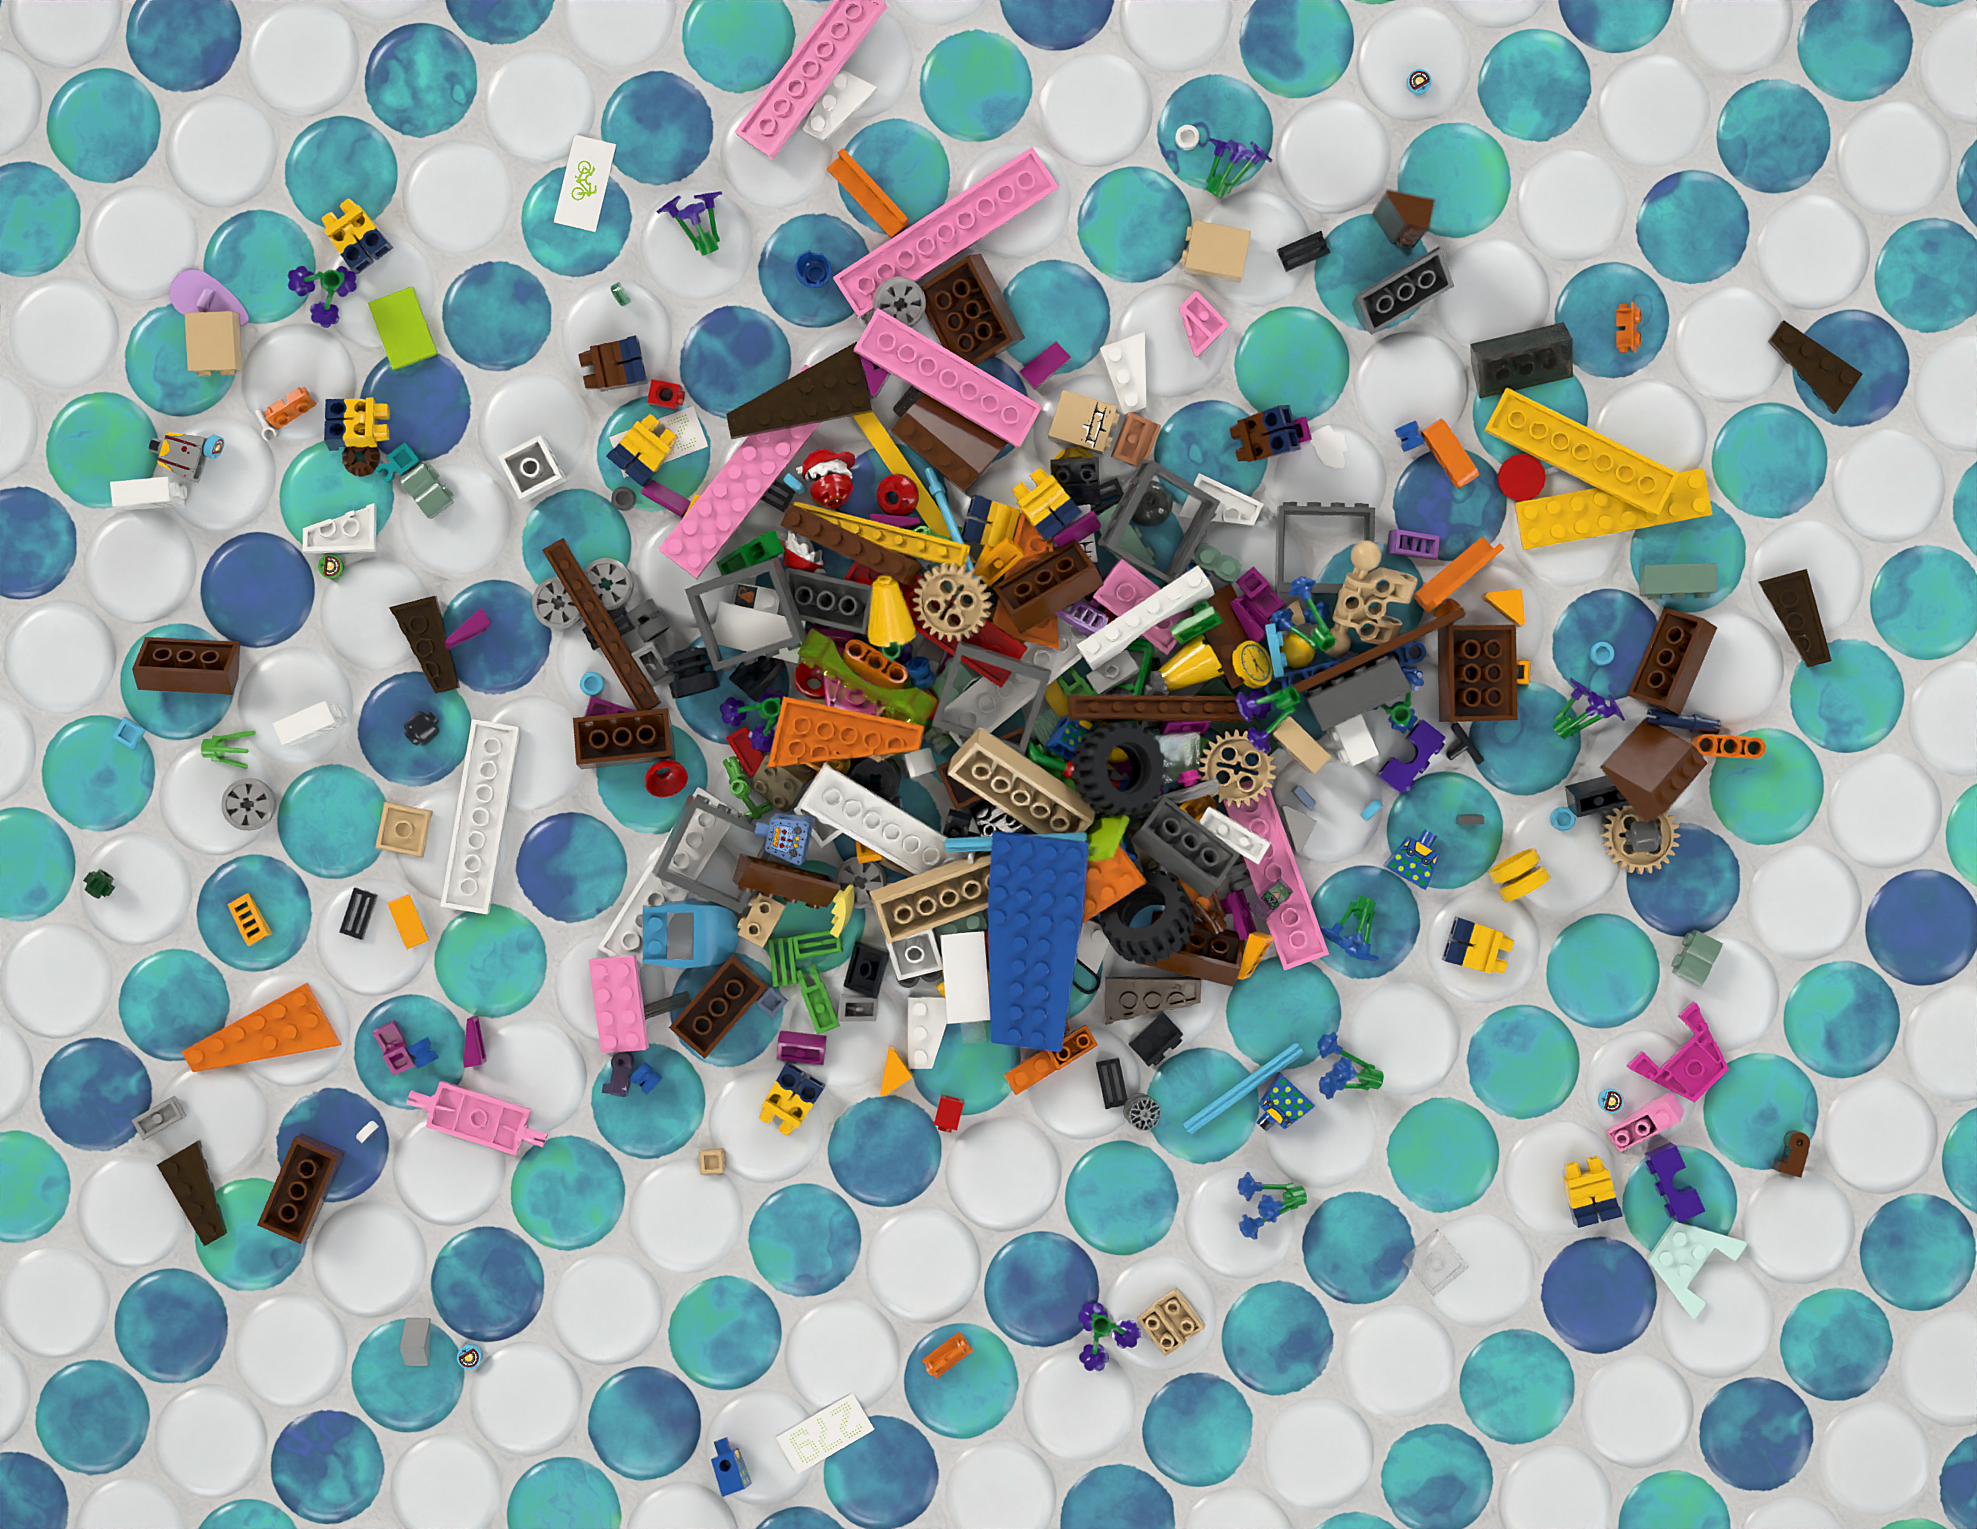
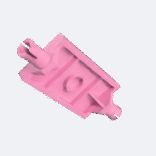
[406,1081,548,1155]

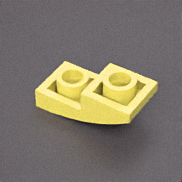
[830,884,854,938]

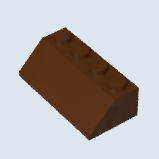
[1372,190,1435,249]
[993,539,1104,633]
[1190,583,1262,690]
[1627,607,1718,715]
[132,637,240,695]
[573,708,676,770]
[732,853,841,909]
[1143,911,1245,987]

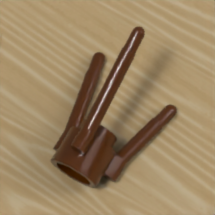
[1193,890,1227,935]

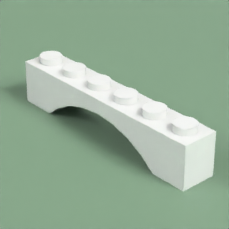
[1077,566,1215,671]

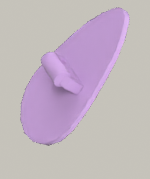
[169,269,249,326]

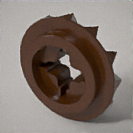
[342,446,380,477]

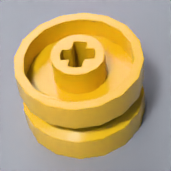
[1488,847,1551,902]

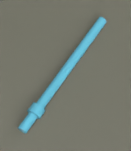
[925,467,981,585]

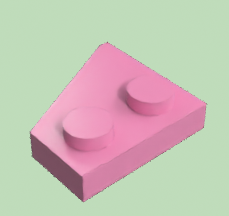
[1179,291,1230,358]

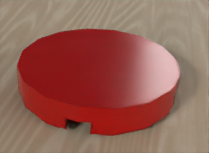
[1497,454,1546,502]

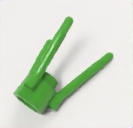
[201,730,256,769]

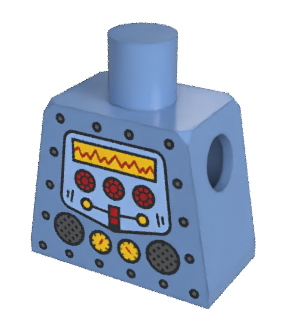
[755,814,814,866]

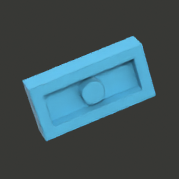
[1265,623,1287,678]

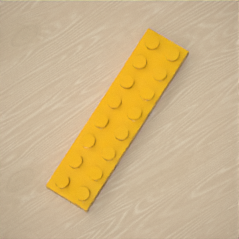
[1484,387,1680,517]
[1514,468,1712,550]

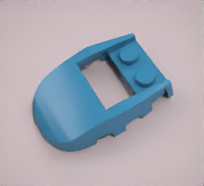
[643,898,738,969]

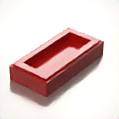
[726,726,765,778]

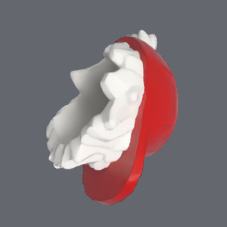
[796,449,856,483]
[779,530,826,575]

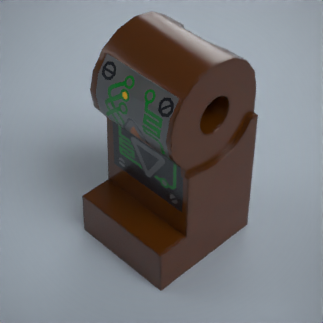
[1772,1130,1810,1178]

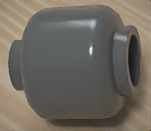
[1626,820,1662,852]

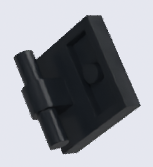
[1050,456,1101,506]
[970,799,1028,837]

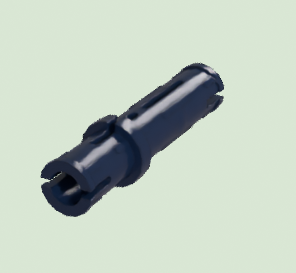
[1646,709,1721,735]

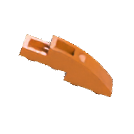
[1003,1025,1098,1095]

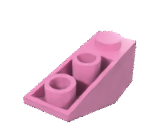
[1606,1091,1685,1152]

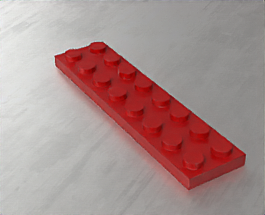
[843,561,1029,688]

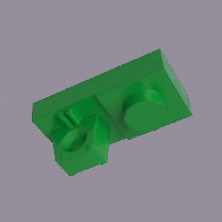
[1170,600,1223,644]

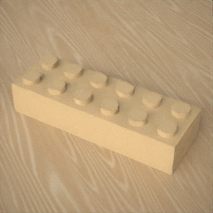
[948,727,1095,834]
[869,851,991,944]

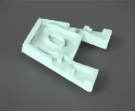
[1647,1220,1747,1320]

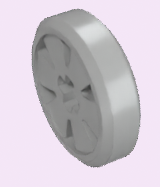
[873,276,926,328]
[584,558,633,611]
[532,577,582,629]
[221,778,276,831]
[834,856,887,909]

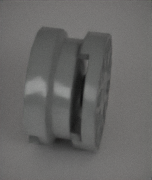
[1123,1093,1161,1131]

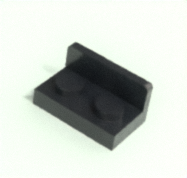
[729,655,786,702]
[1128,1011,1184,1067]

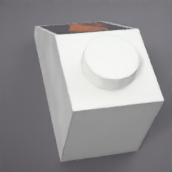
[733,583,779,615]

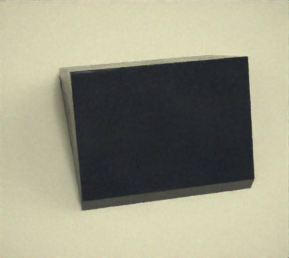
[843,941,890,999]

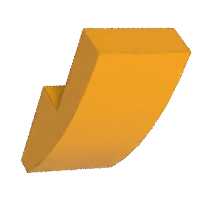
[387,894,429,949]

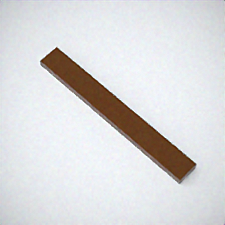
[542,538,662,711]
[1291,607,1466,693]
[1067,695,1254,722]

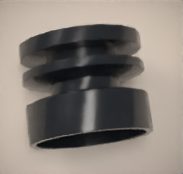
[662,647,721,699]
[850,757,902,803]

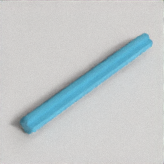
[945,832,1088,853]
[1183,1043,1304,1134]

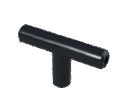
[1446,722,1484,765]

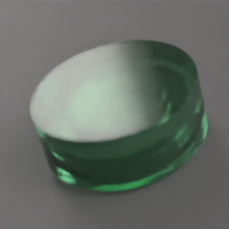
[610,282,631,307]

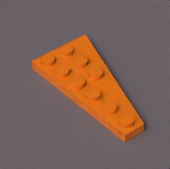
[992,509,1060,650]
[768,697,925,768]
[181,983,342,1072]

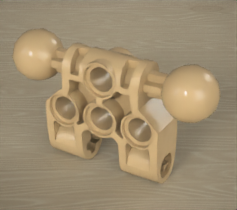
[1324,541,1418,657]

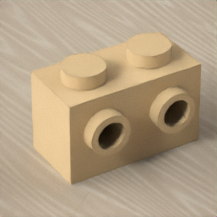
[737,892,787,948]

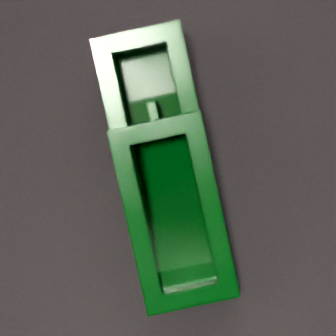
[716,530,785,576]

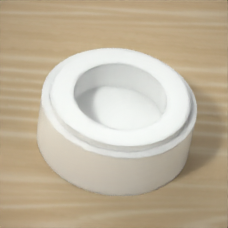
[1175,125,1199,150]
[356,1121,379,1143]

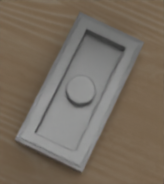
[1086,650,1140,695]
[132,1096,186,1140]

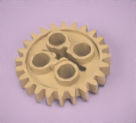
[913,562,992,642]
[1199,730,1277,808]
[1600,804,1680,874]

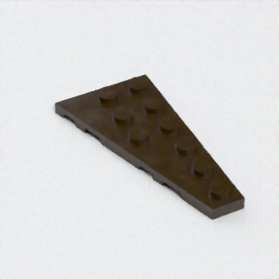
[726,341,872,439]

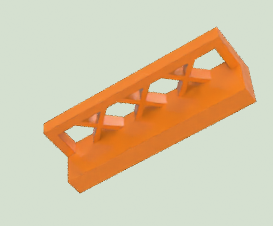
[827,148,909,239]
[1413,536,1504,614]

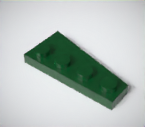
[1193,677,1280,760]

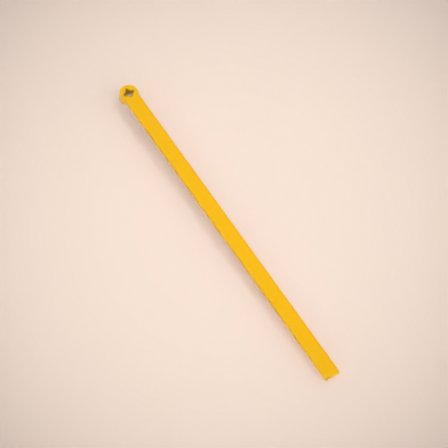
[853,411,1115,772]

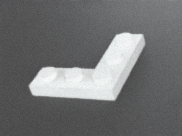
[1199,806,1271,864]

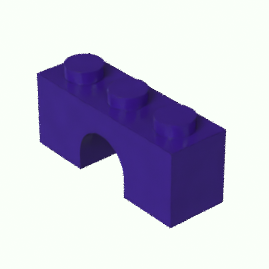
[1376,719,1446,794]
[1644,1142,1705,1223]

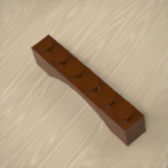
[780,504,922,586]

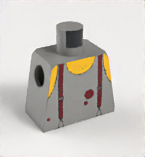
[149,432,207,483]

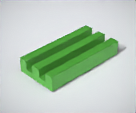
[792,929,843,960]
[768,937,798,987]

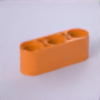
[1421,419,1479,489]
[842,639,908,693]
[1690,734,1766,759]

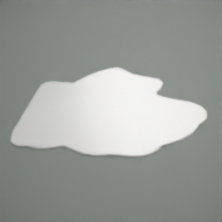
[1310,425,1347,469]

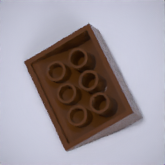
[920,254,1025,366]
[891,393,1008,494]
[1437,625,1518,722]
[1600,718,1708,823]

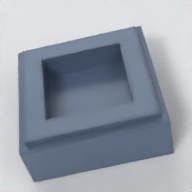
[1291,785,1316,809]
[755,985,789,1019]

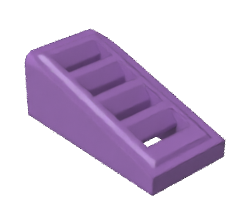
[1387,529,1440,560]
[1056,600,1109,637]

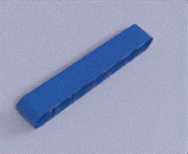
[1263,641,1426,696]

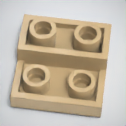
[1137,1288,1205,1356]

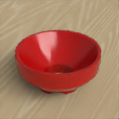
[810,474,853,509]
[876,474,919,516]
[794,657,825,699]
[644,760,688,798]

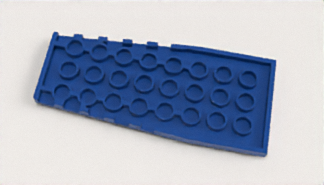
[988,831,1089,1052]

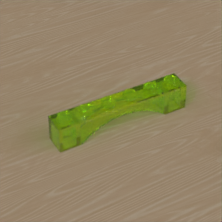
[797,629,938,726]

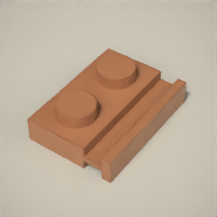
[1111,412,1161,468]

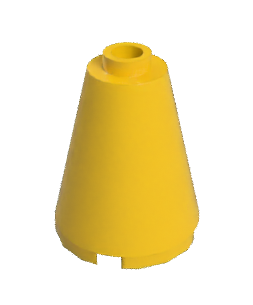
[867,576,915,647]
[1158,634,1224,692]

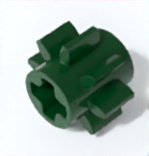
[83,869,115,899]

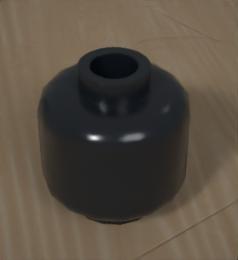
[403,711,440,746]

